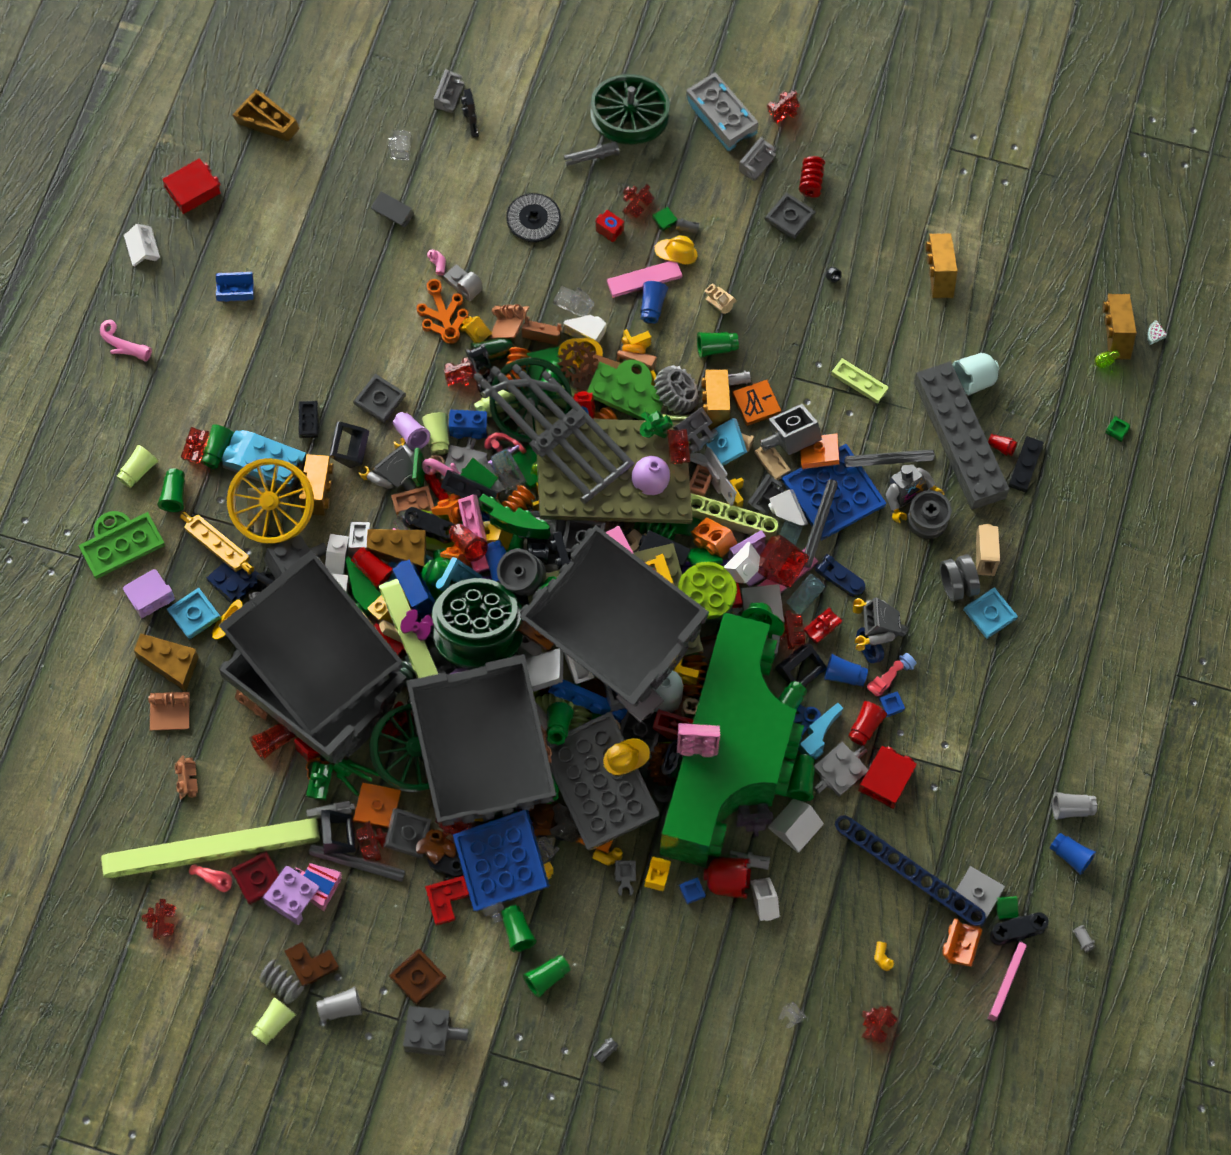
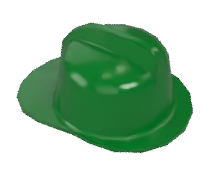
[422,557,450,602]
[741,602,785,639]

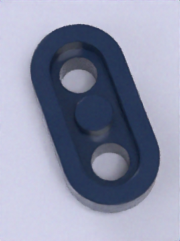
[856,627,884,663]

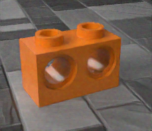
[691,517,737,558]

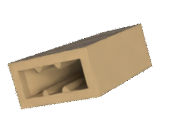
[976,524,1000,576]

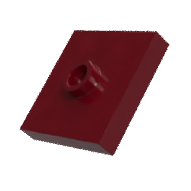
[231,851,279,905]

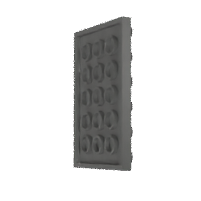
[546,711,661,851]

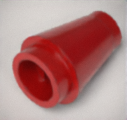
[988,434,1017,456]

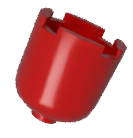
[704,857,751,899]

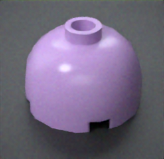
[632,456,670,495]

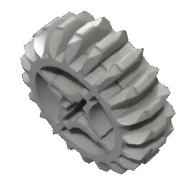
[654,365,701,415]

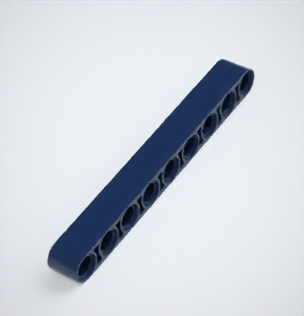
[835,815,986,926]

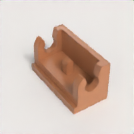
[522,316,562,345]

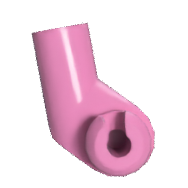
[427,250,446,275]

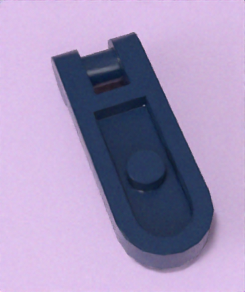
[814,554,865,597]

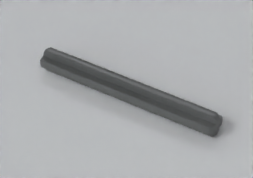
[844,449,935,467]
[801,479,838,568]
[309,844,405,881]

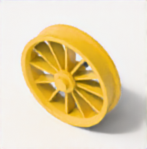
[227,458,314,543]

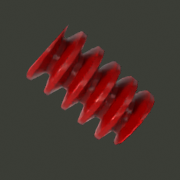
[799,156,825,198]

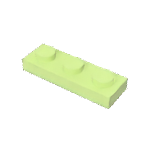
[831,358,889,404]

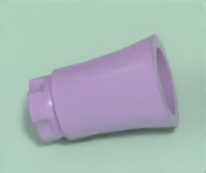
[393,412,430,450]

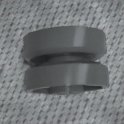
[907,490,952,539]
[497,549,546,597]
[940,554,980,601]

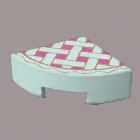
[1147,320,1167,345]

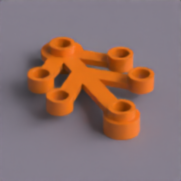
[417,279,468,344]

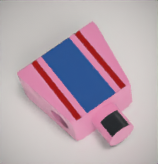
[294,864,342,911]

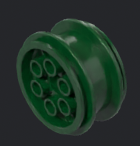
[432,578,523,670]

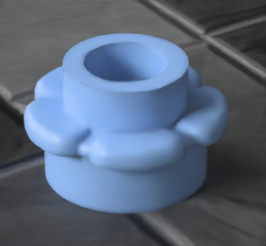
[899,653,917,671]

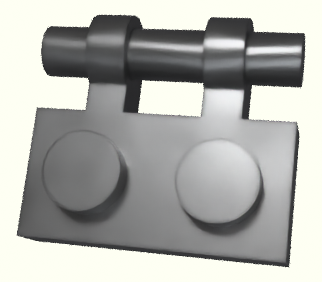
[673,407,718,454]

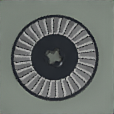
[506,193,561,242]

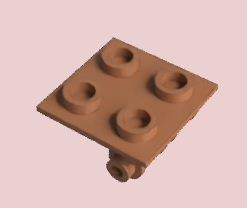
[489,304,529,339]
[149,692,190,731]

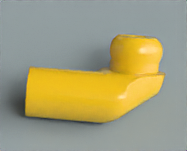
[592,848,622,865]
[874,942,894,971]

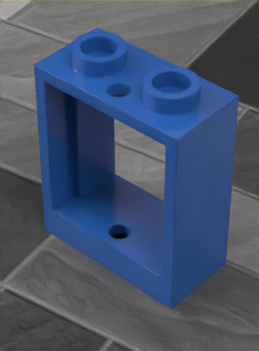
[393,560,435,619]

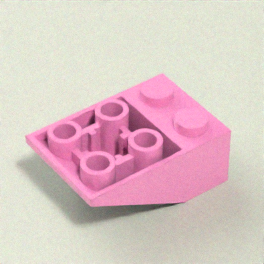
[677,723,720,757]

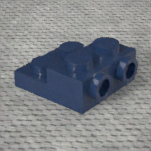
[206,562,259,604]

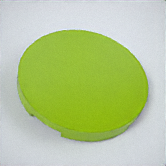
[678,562,737,619]

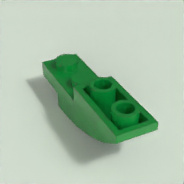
[479,494,551,539]

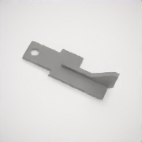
[687,447,737,506]

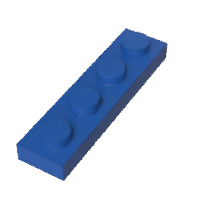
[548,680,627,723]

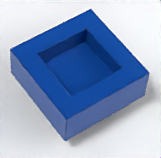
[879,691,905,717]
[679,877,706,905]

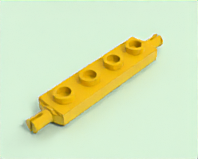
[180,512,254,574]

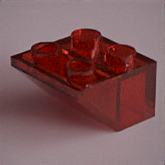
[757,535,810,588]

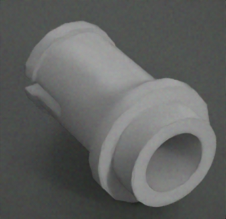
[728,370,751,386]
[1073,925,1096,952]

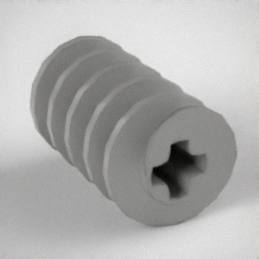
[259,959,304,1004]

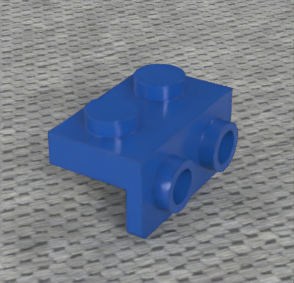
[216,272,254,302]
[448,410,487,439]

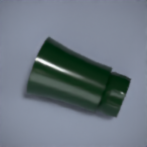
[471,338,513,363]

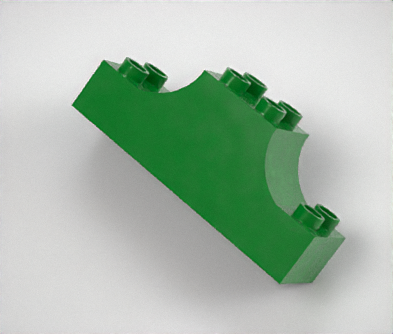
[660,612,804,868]

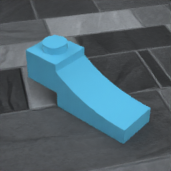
[798,703,843,759]

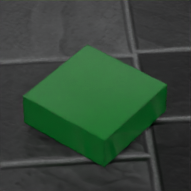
[652,206,678,231]
[1105,416,1131,442]
[997,896,1019,919]

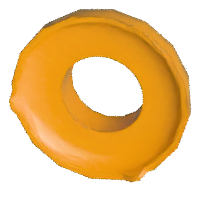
[622,344,646,354]

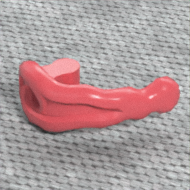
[484,432,526,454]
[867,660,904,697]
[189,864,232,892]

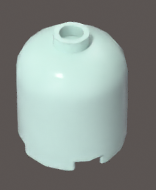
[952,353,999,395]
[653,671,684,713]

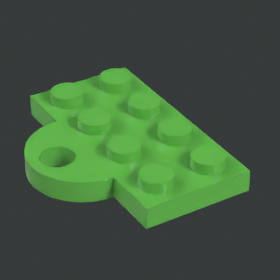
[587,360,663,421]
[78,511,165,579]

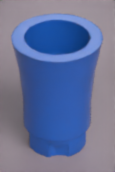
[641,281,668,324]
[483,540,506,583]
[824,654,868,687]
[1050,833,1096,875]

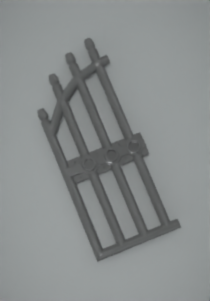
[474,364,635,504]

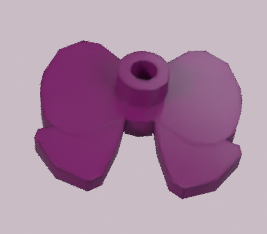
[400,610,433,641]

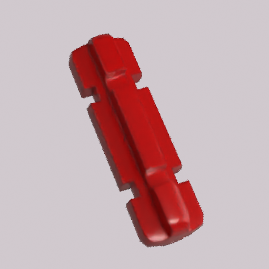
[424,474,449,501]

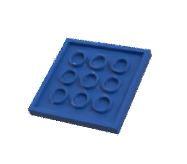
[782,444,886,541]
[453,809,550,912]

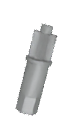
[306,801,355,819]

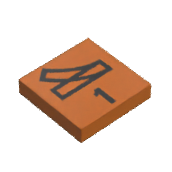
[732,380,781,426]

